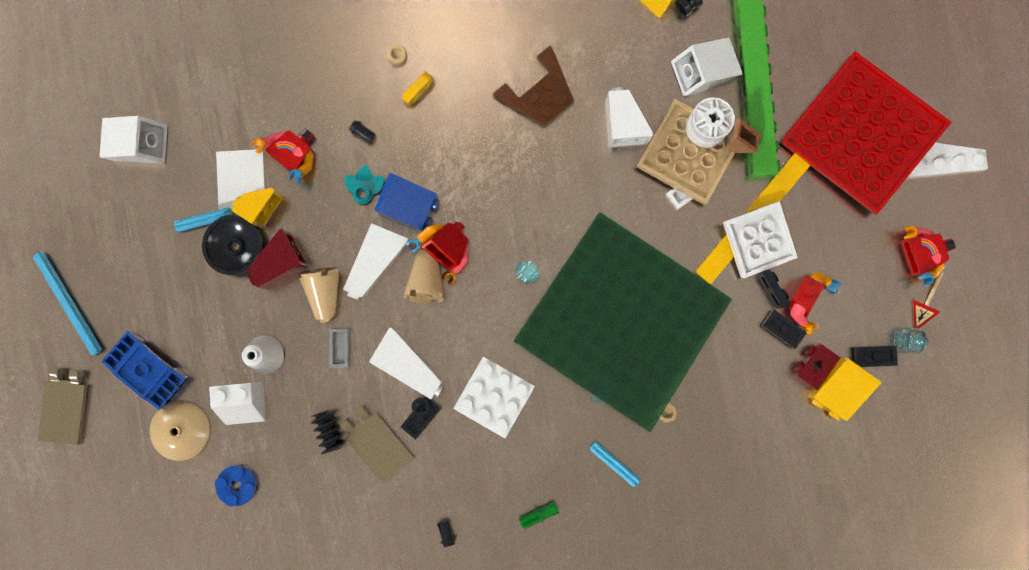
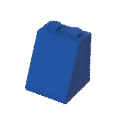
[374,172,439,232]

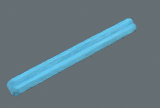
[33,252,102,355]

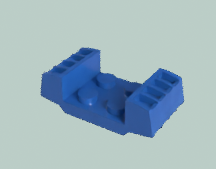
[101,331,188,410]

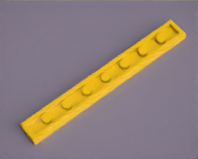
[695,153,810,285]

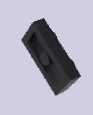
[758,269,789,309]
[761,309,807,349]
[854,346,898,367]
[400,396,441,440]

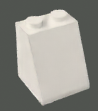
[671,37,743,97]
[605,87,653,147]
[100,116,168,163]
[209,381,266,425]

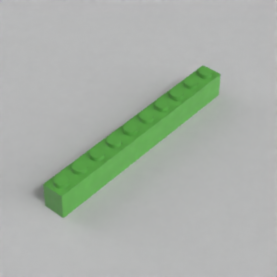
[734,0,780,179]

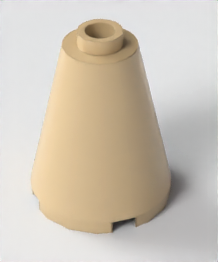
[404,248,444,303]
[298,267,339,323]

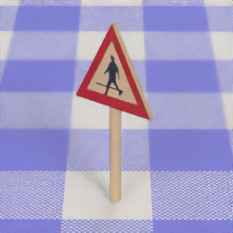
[912,271,943,332]

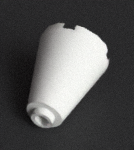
[242,336,284,375]

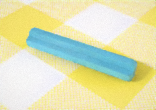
[174,207,233,232]
[590,442,640,487]

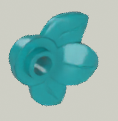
[344,165,384,204]

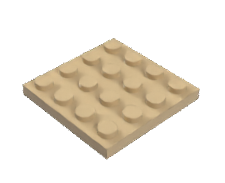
[636,99,735,205]

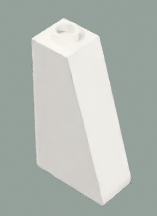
[343,223,409,300]
[369,328,443,399]

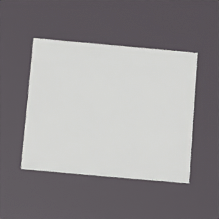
[216,149,265,210]

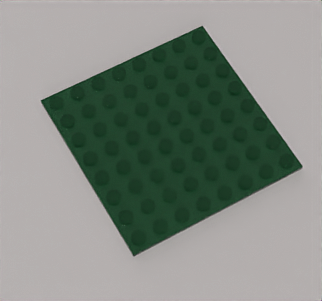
[513,212,732,433]

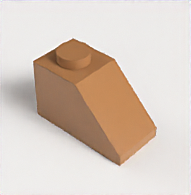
[726,119,761,153]

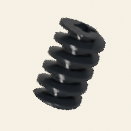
[309,410,345,455]

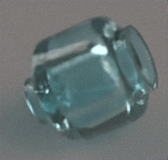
[895,327,928,354]

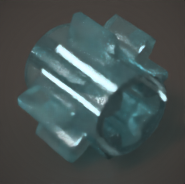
[515,260,539,285]

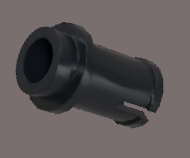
[349,120,376,144]
[437,520,456,547]

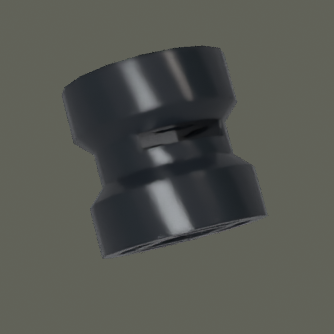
[675,0,703,17]

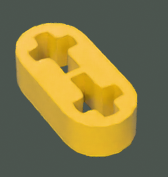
[401,71,434,105]

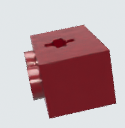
[792,343,841,390]

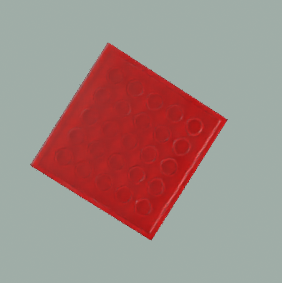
[780,51,952,215]

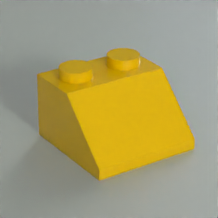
[232,188,284,228]

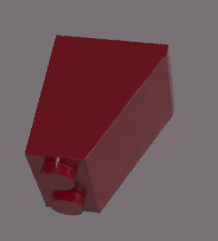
[248,229,309,290]

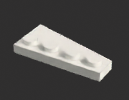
[907,143,988,178]

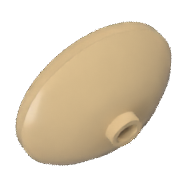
[150,400,211,461]

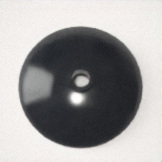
[202,216,262,275]

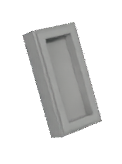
[329,328,350,368]

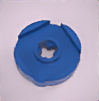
[215,465,257,507]

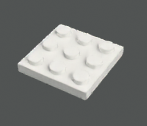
[723,201,798,278]
[453,356,535,438]

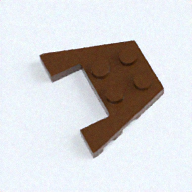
[492,45,574,128]

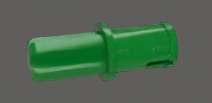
[519,501,559,529]

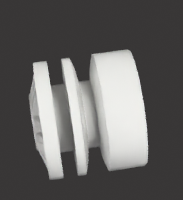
[686,97,735,148]

